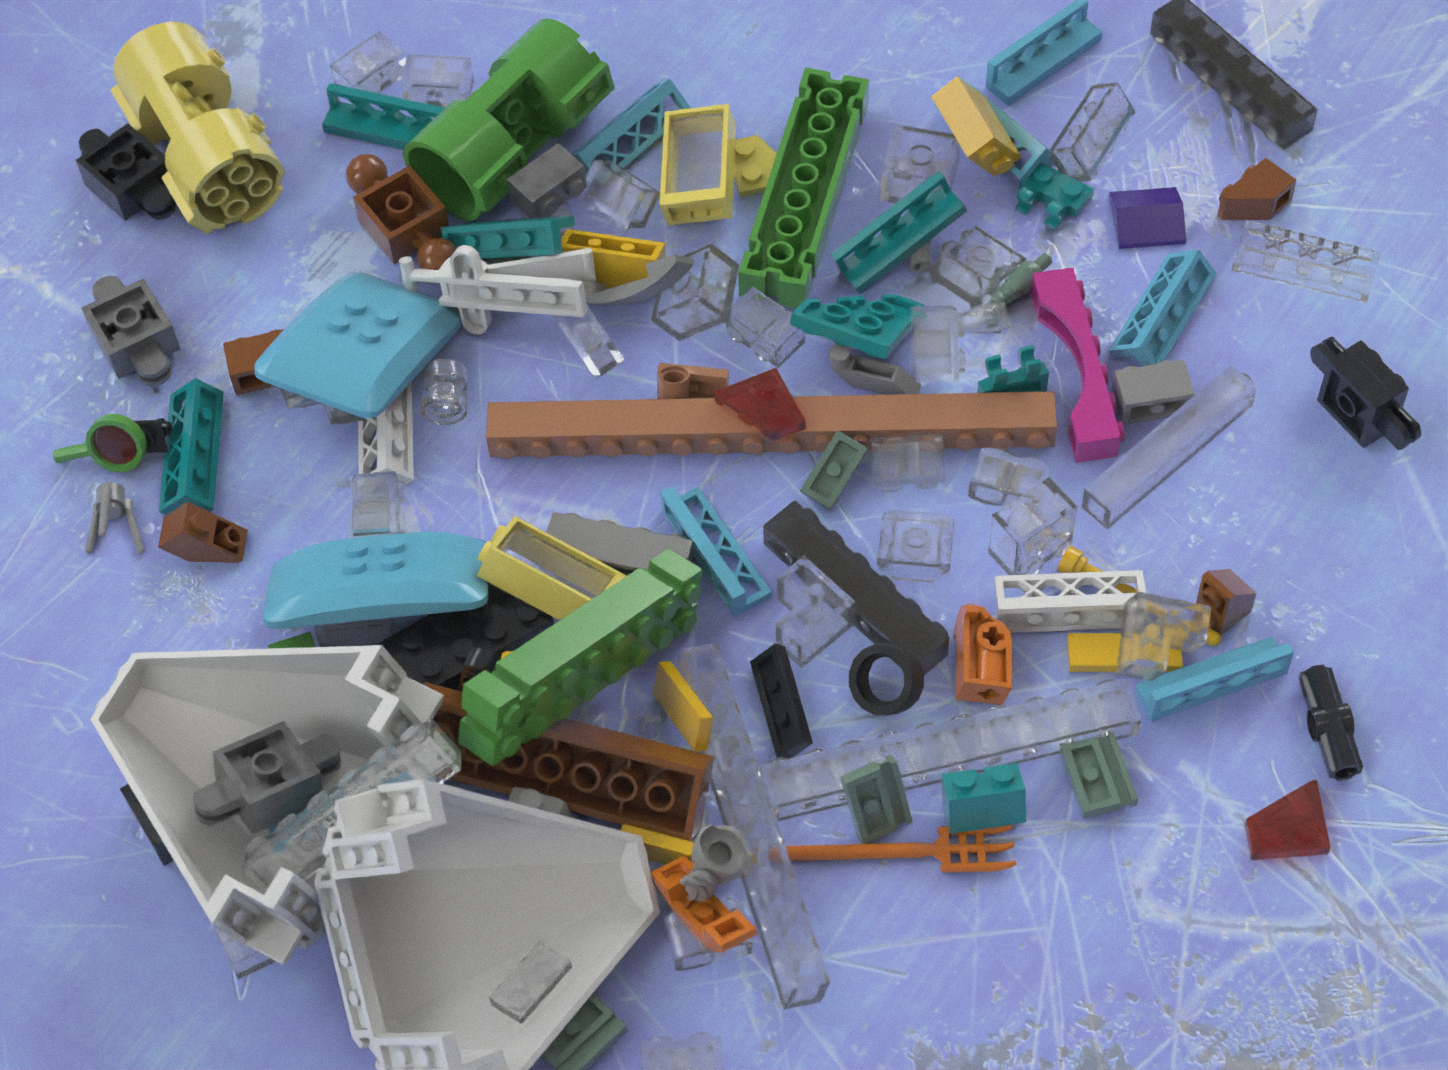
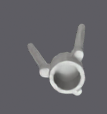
[85,482,144,554]

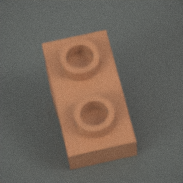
[657,363,729,399]

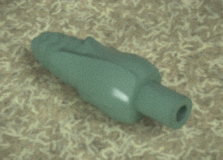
[988,253,1053,311]

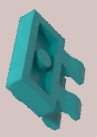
[1015,163,1094,229]
[977,345,1049,393]

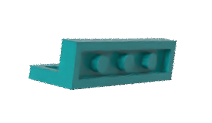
[322,83,444,150]
[830,170,967,295]
[441,215,575,259]
[159,378,224,515]

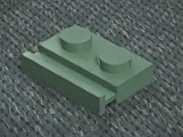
[1060,732,1138,819]
[840,754,913,844]
[540,993,628,1070]

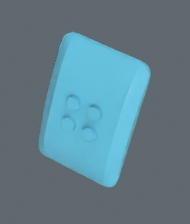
[254,272,463,418]
[262,531,489,629]

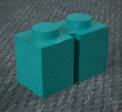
[941,763,1026,834]

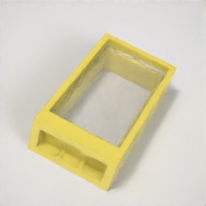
[660,104,736,226]
[477,516,627,620]

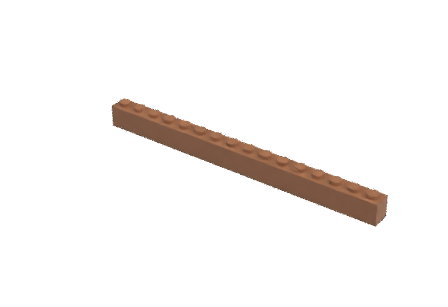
[486,391,1057,459]

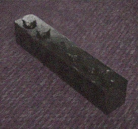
[1150,0,1318,150]
[763,500,950,675]

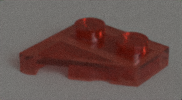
[714,368,806,441]
[1244,780,1331,860]

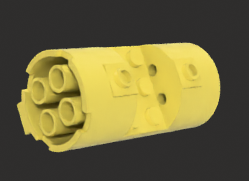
[110,22,285,235]

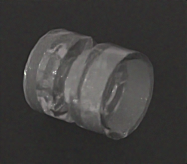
[421,359,468,425]

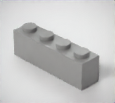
[546,512,694,576]

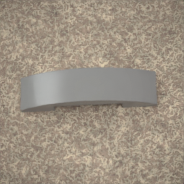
[583,255,694,306]

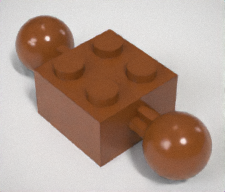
[346,154,457,270]

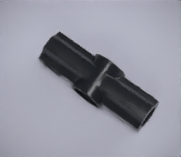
[1298,664,1363,781]

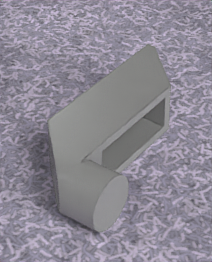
[829,344,921,395]

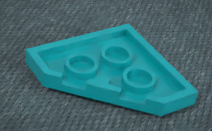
[790,294,926,359]

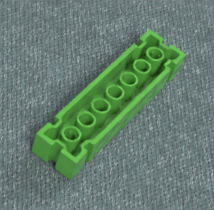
[738,67,869,308]
[458,548,703,766]

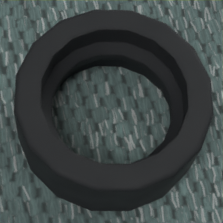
[849,644,924,715]

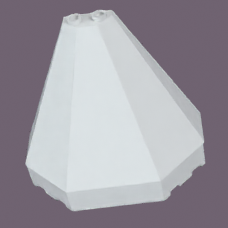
[90,645,444,965]
[314,779,660,1070]

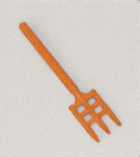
[773,825,1017,873]

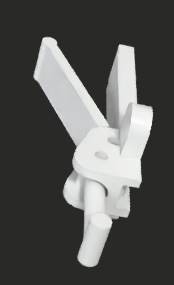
[399,245,597,335]

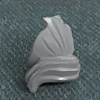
[680,824,751,902]

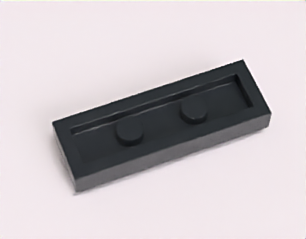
[750,643,813,761]

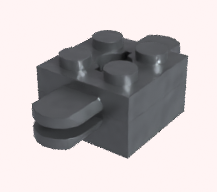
[81,276,181,386]
[194,721,341,835]

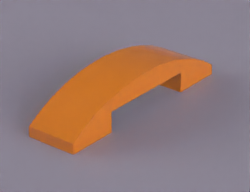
[651,855,758,953]

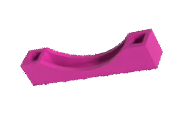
[1031,267,1125,463]

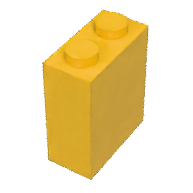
[931,76,1021,177]

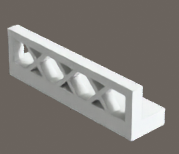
[358,381,414,489]
[994,570,1148,633]

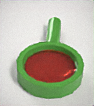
[53,414,148,472]

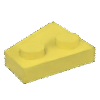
[734,135,777,197]

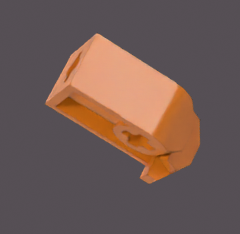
[953,603,1012,705]

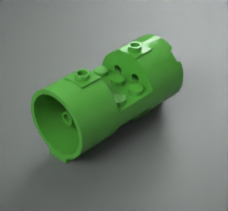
[403,18,615,221]

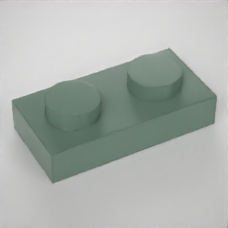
[800,430,868,511]

